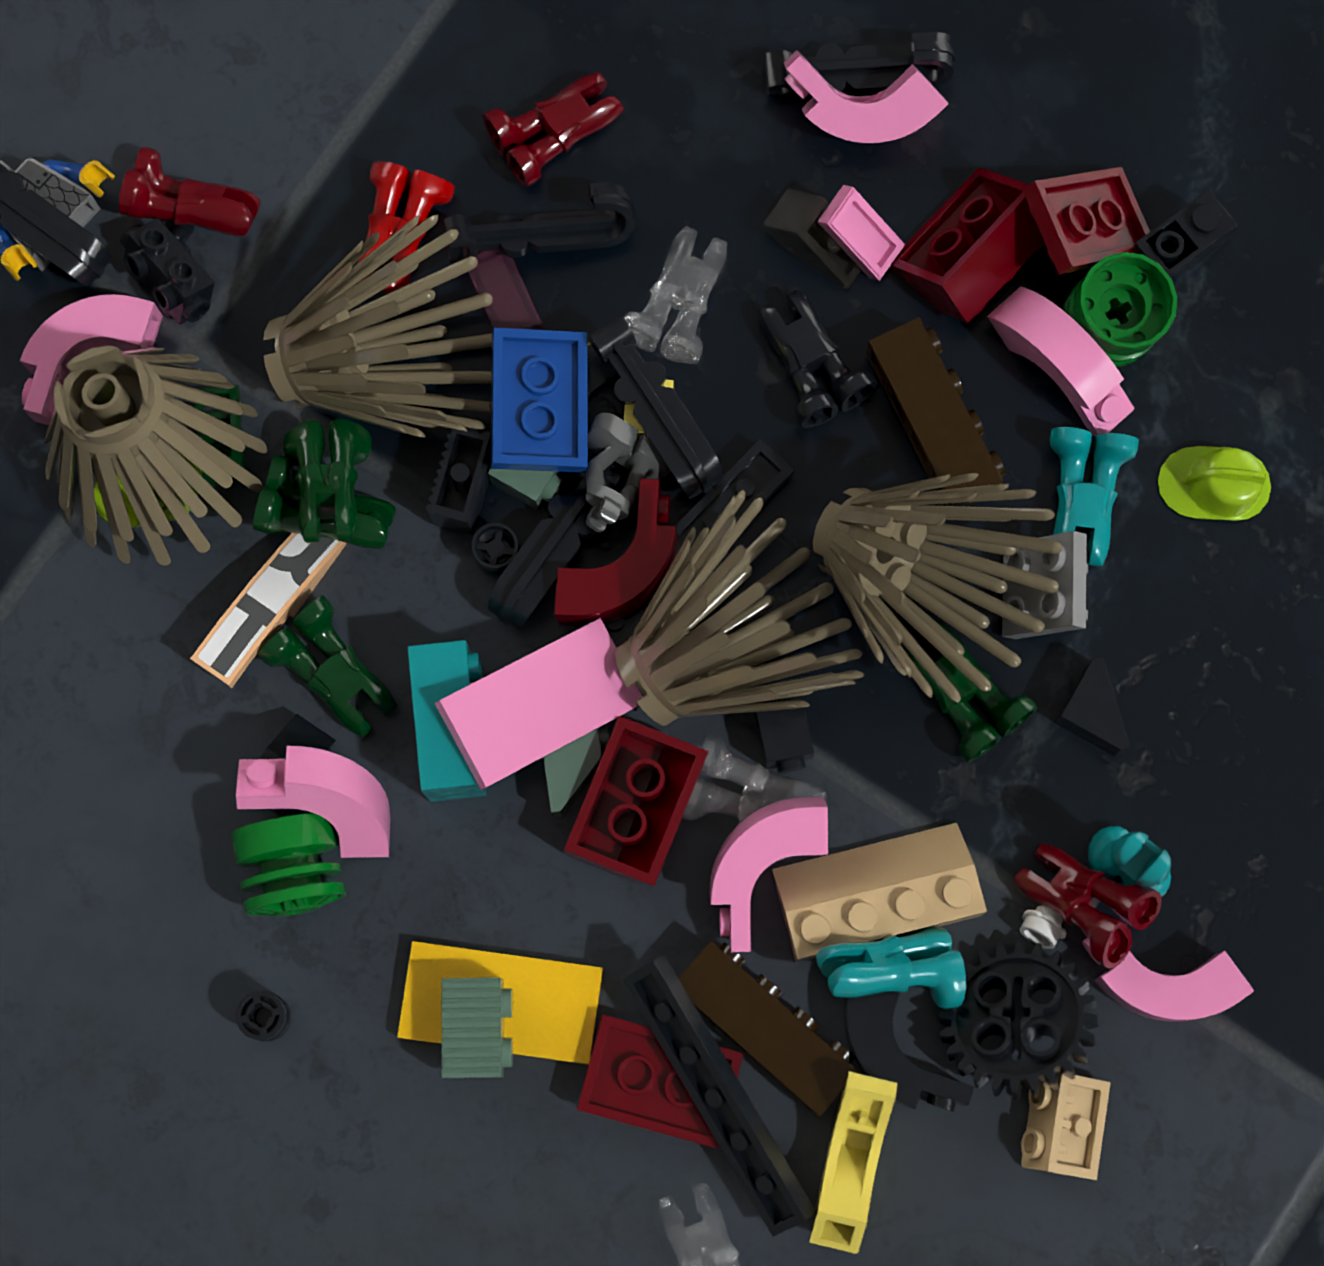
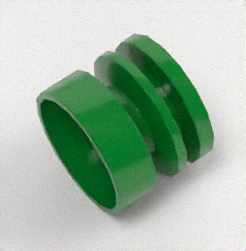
[1063,252,1178,368]
[231,813,346,917]

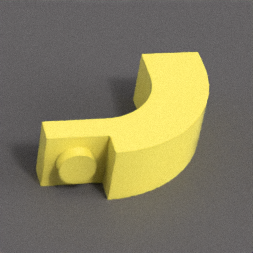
[809,1072,898,1254]

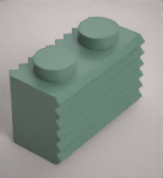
[441,977,513,1079]

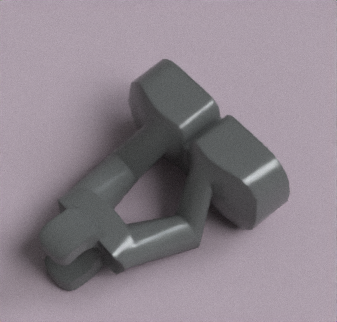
[585,413,670,533]

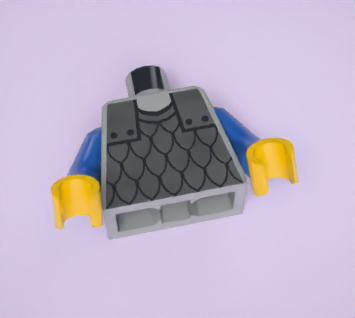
[0,158,115,281]

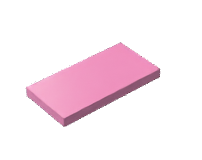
[435,618,643,790]

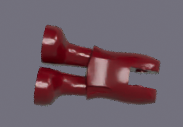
[482,72,624,188]
[119,146,261,236]
[1014,843,1162,969]

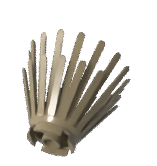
[263,215,493,438]
[44,346,267,566]
[813,473,1063,702]
[615,489,864,726]

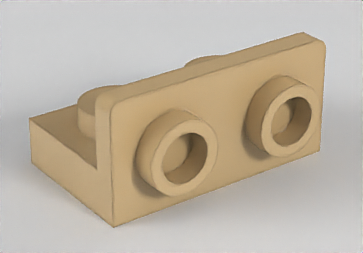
[1021,1073,1111,1180]

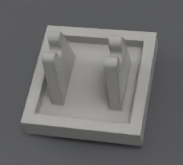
[1002,531,1088,639]

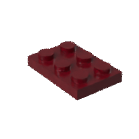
[1022,167,1150,275]
[576,1014,744,1149]

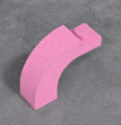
[784,50,949,143]
[987,286,1135,437]
[20,294,163,425]
[236,746,391,858]
[709,797,828,952]
[1081,929,1254,1022]

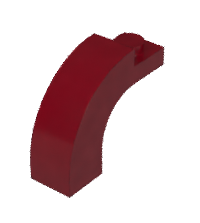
[555,479,678,626]

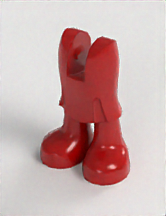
[357,161,455,295]

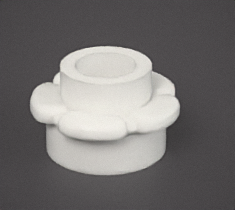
[1019,906,1066,949]

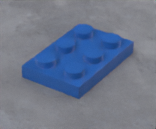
[491,328,588,473]

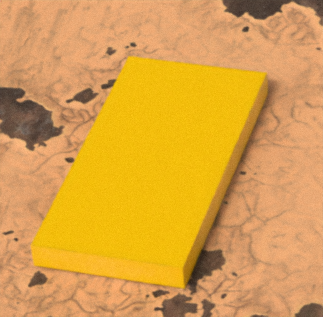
[397,941,603,1065]

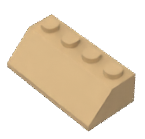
[772,823,987,963]

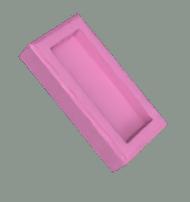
[817,185,905,281]

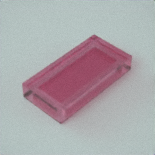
[468,250,543,330]

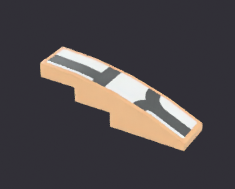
[190,533,347,688]

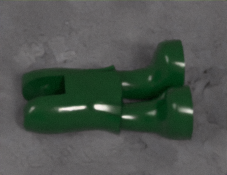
[283,419,372,543]
[253,454,396,549]
[257,595,397,738]
[903,621,1038,763]

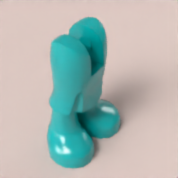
[1049,427,1139,567]
[1088,826,1171,897]
[816,927,966,1009]

